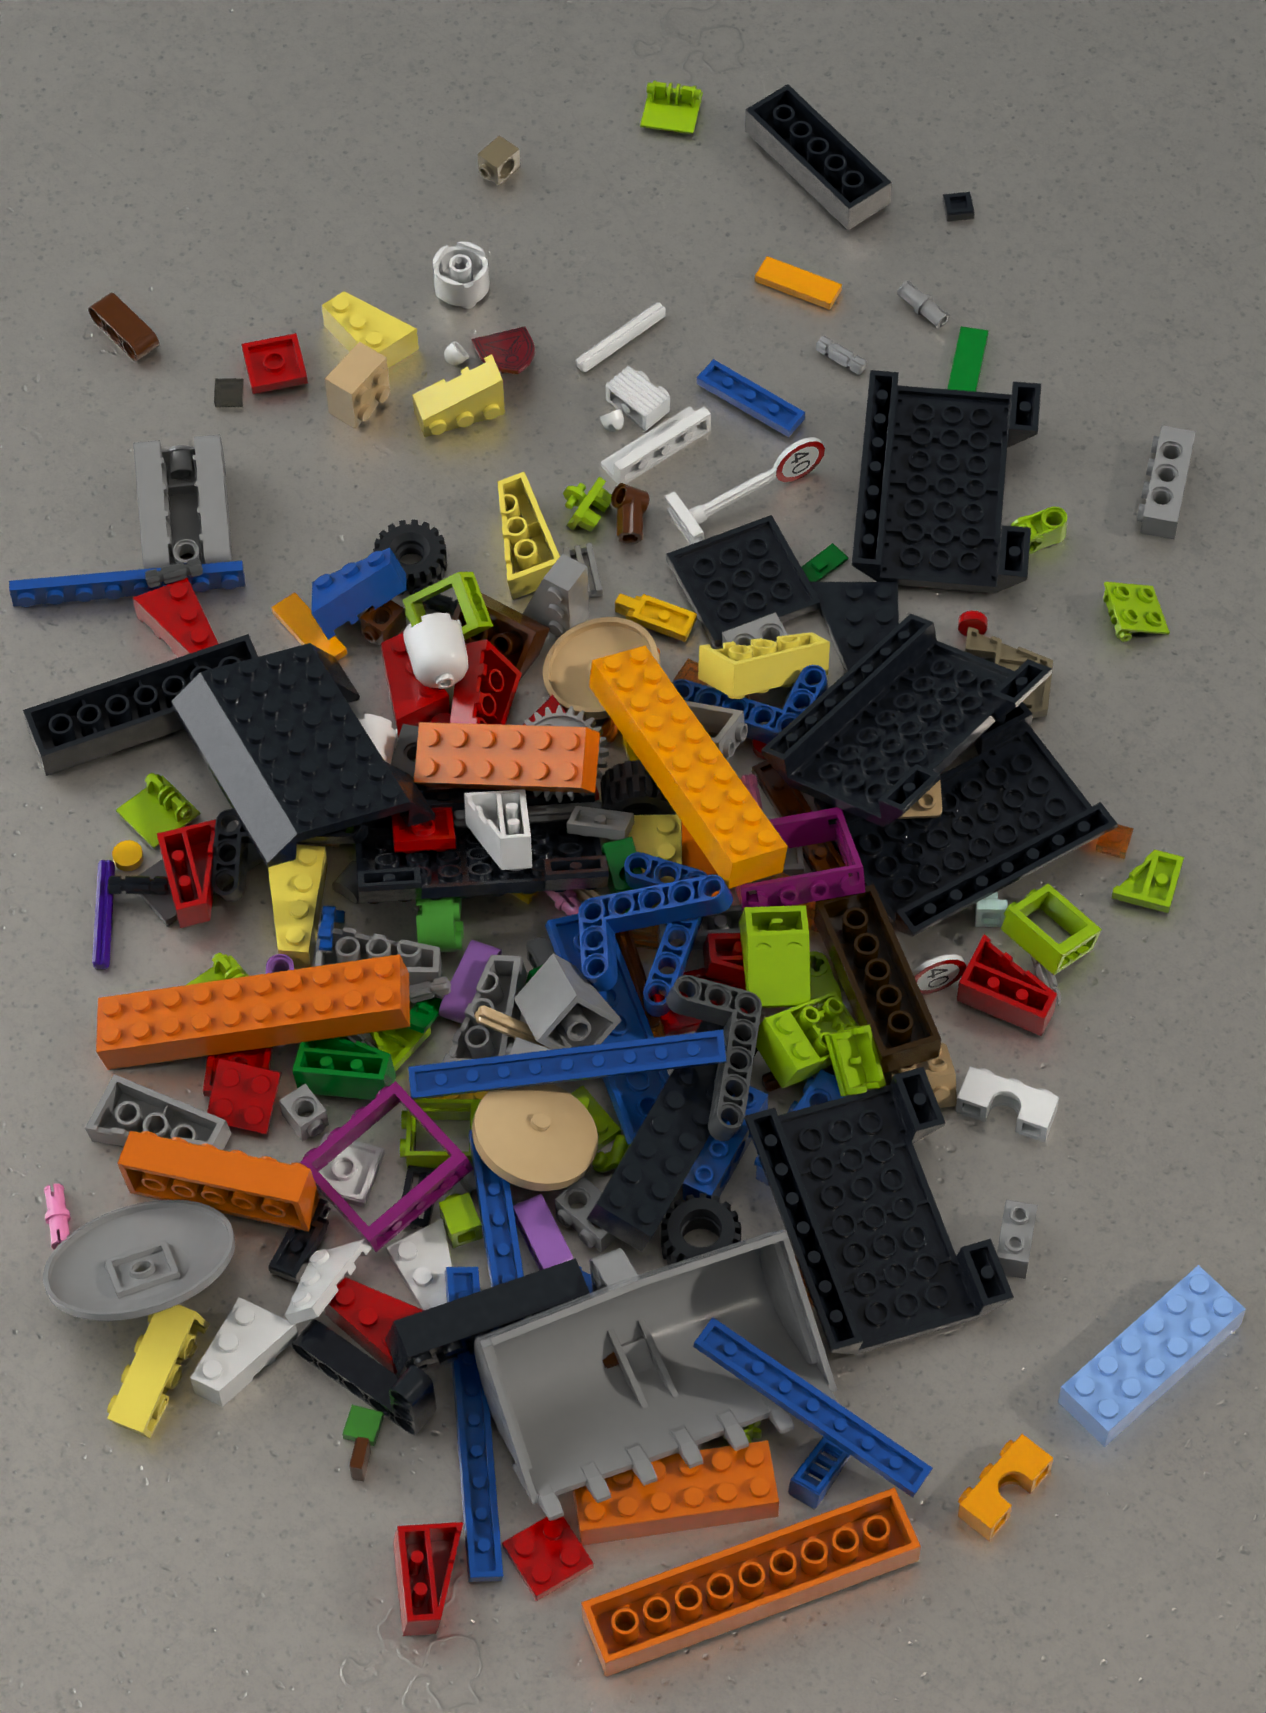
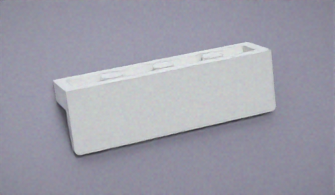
[601,406,711,484]

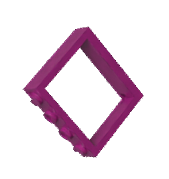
[735,807,865,911]
[300,1081,473,1252]

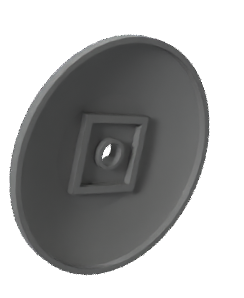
[43,1200,235,1321]

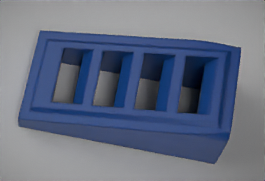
[788,1437,851,1509]

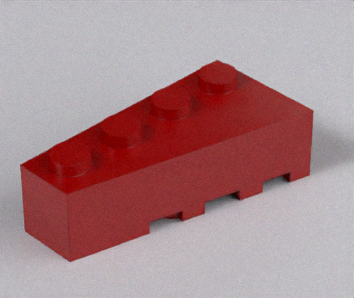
[450,639,522,725]

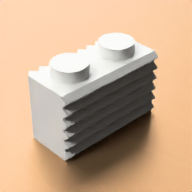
[606,366,670,431]

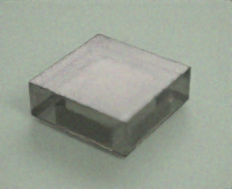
[214,378,244,407]

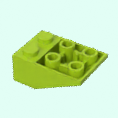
[739,905,811,1008]
[756,991,858,1088]

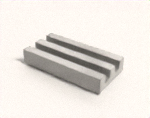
[563,543,602,598]

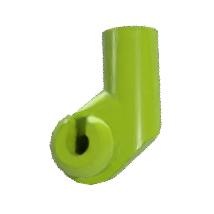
[592,1135,628,1173]

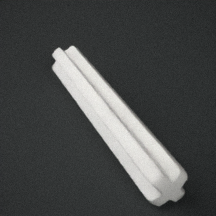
[576,302,666,373]

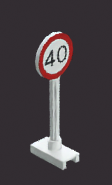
[665,437,825,545]
[788,954,967,1014]

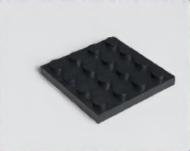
[666,515,821,648]

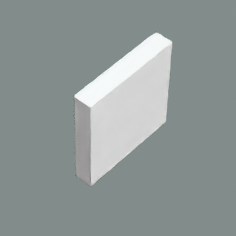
[317,1132,385,1208]

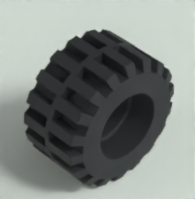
[600,760,676,815]
[661,1193,741,1266]

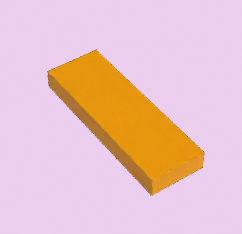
[755,256,842,310]
[271,592,347,661]

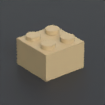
[324,342,390,429]

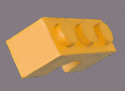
[958,1434,1053,1541]

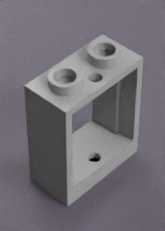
[685,701,748,760]

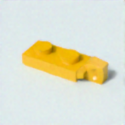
[615,593,697,642]

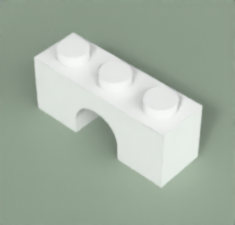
[956,1066,1059,1142]

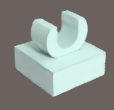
[975,891,1008,927]

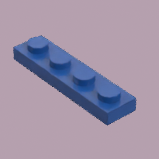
[697,359,805,438]

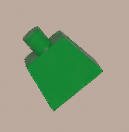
[602,837,642,912]

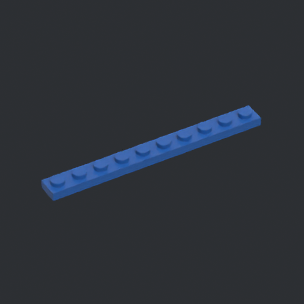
[408,1030,727,1100]
[445,1267,503,1582]

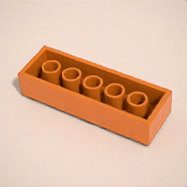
[414,722,600,793]
[117,1131,320,1232]
[573,1440,779,1546]

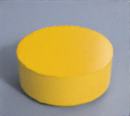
[112,840,144,871]

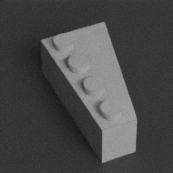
[85,1074,232,1150]

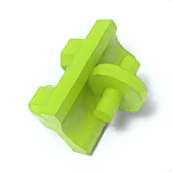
[563,477,612,532]

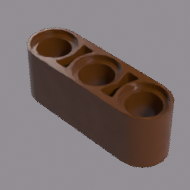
[88,292,160,361]

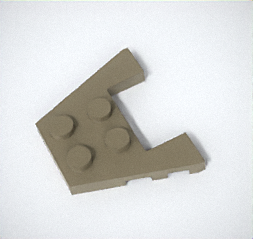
[965,627,1053,718]

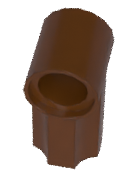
[611,483,650,544]

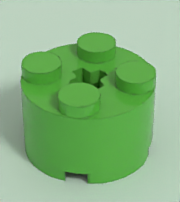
[416,897,464,953]

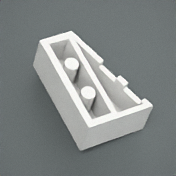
[464,789,532,871]
[190,1297,298,1407]

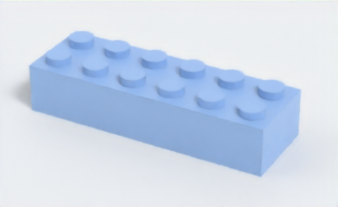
[1058,1265,1246,1447]

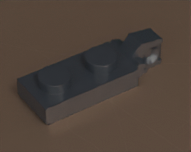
[268,1198,331,1283]

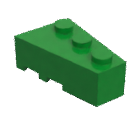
[292,1037,396,1100]

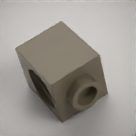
[477,135,520,186]

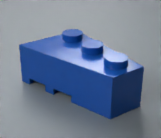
[312,548,407,640]

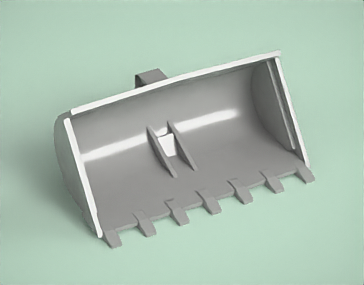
[474,1230,838,1521]

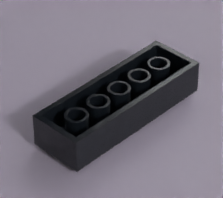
[745,84,892,230]
[385,1258,590,1375]

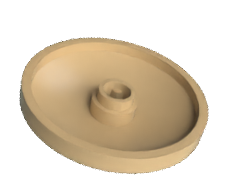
[543,617,660,719]
[472,1084,598,1191]

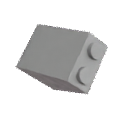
[514,953,621,1050]

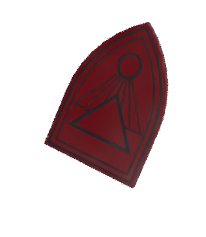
[471,326,535,374]

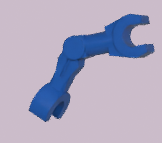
[318,906,345,951]

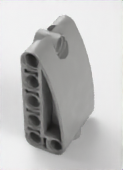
[134,434,232,569]

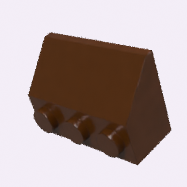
[452,593,550,680]

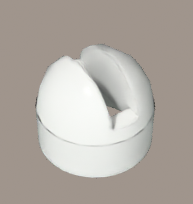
[444,341,469,366]
[599,408,624,432]

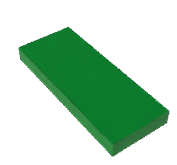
[801,543,849,582]
[407,997,442,1034]

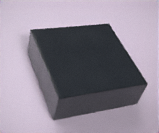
[942,192,974,222]

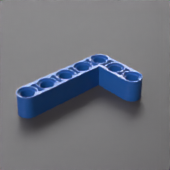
[672,665,828,744]
[624,852,707,1017]
[578,874,733,991]

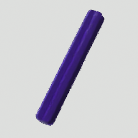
[92,860,115,970]

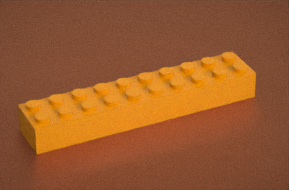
[589,645,788,889]

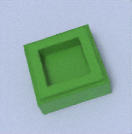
[342,1405,384,1446]

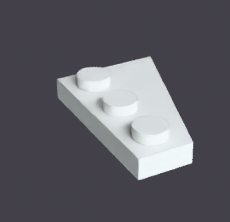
[386,1218,452,1310]
[285,1238,372,1325]

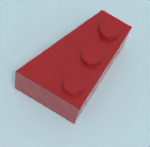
[381,633,450,738]

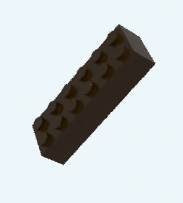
[814,884,941,1074]

